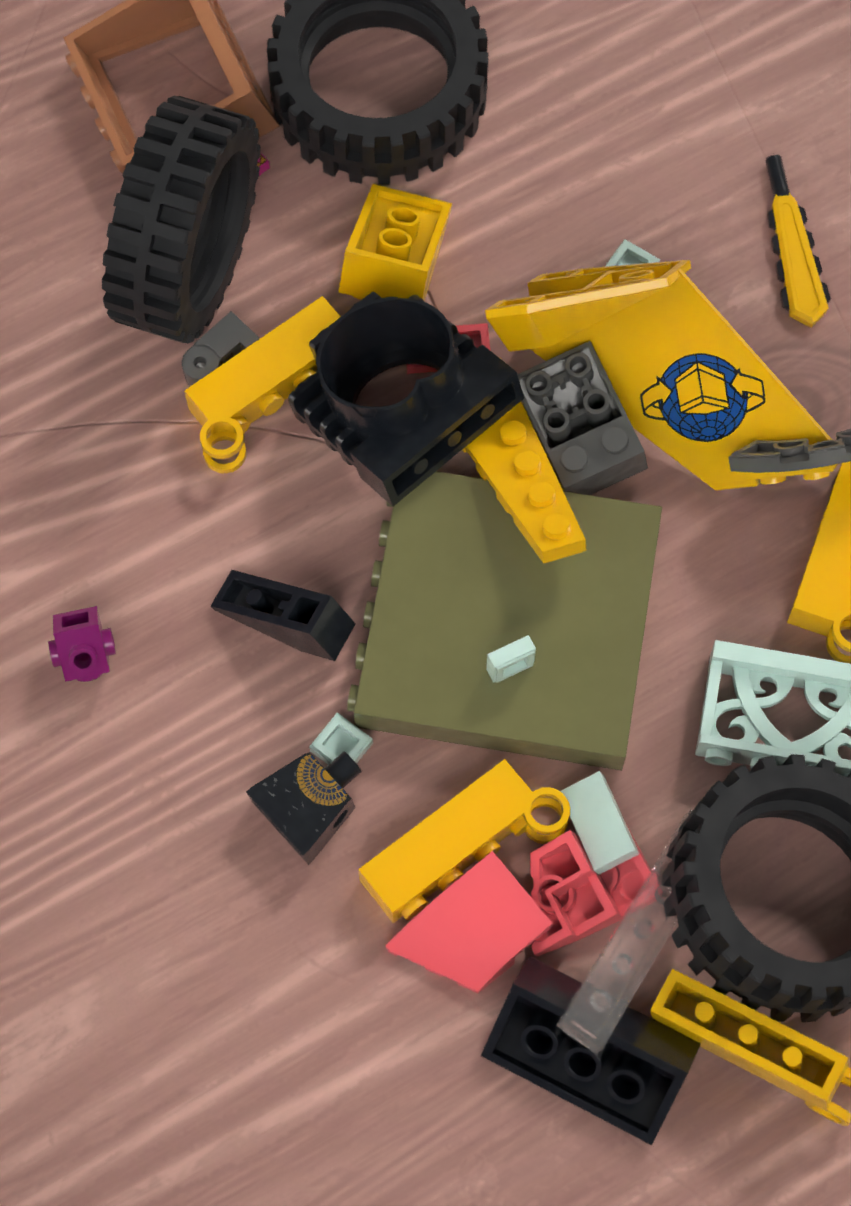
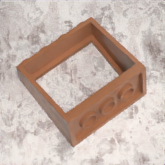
[63,0,279,173]

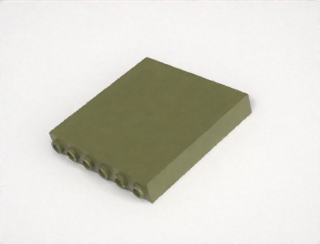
[347,471,662,771]

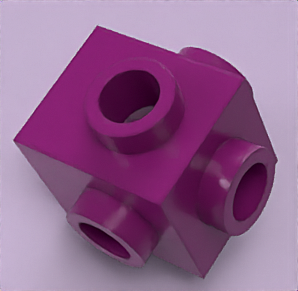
[48,606,116,682]

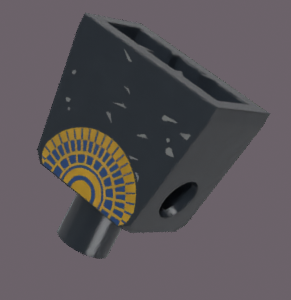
[246,751,362,865]

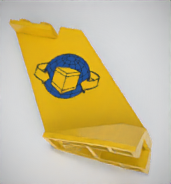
[485,260,838,490]

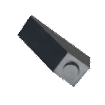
[211,570,356,661]

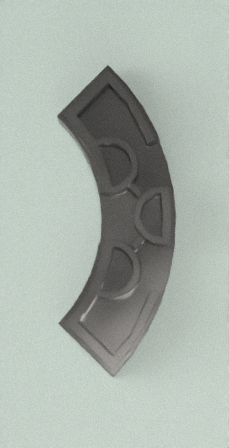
[728,429,851,473]

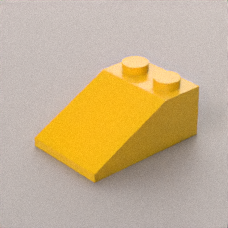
[338,184,452,301]

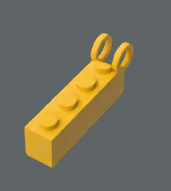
[184,296,341,473]
[787,461,851,664]
[358,759,570,923]
[650,968,851,1126]

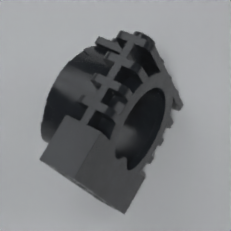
[288,292,524,507]

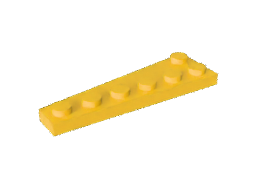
[462,357,586,564]

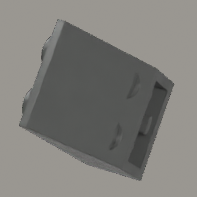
[517,341,648,495]

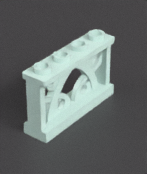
[695,640,851,777]

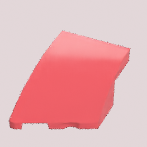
[530,820,665,957]
[386,851,553,993]

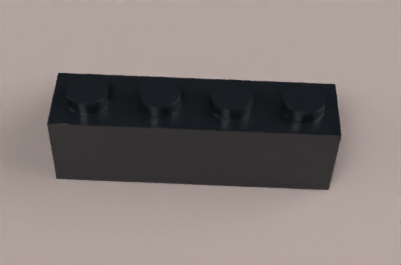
[481,956,701,1145]

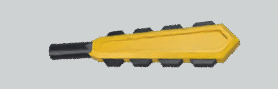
[765,155,831,328]

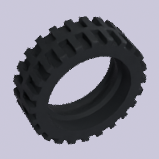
[267,0,489,185]
[102,96,261,344]
[662,754,851,1023]

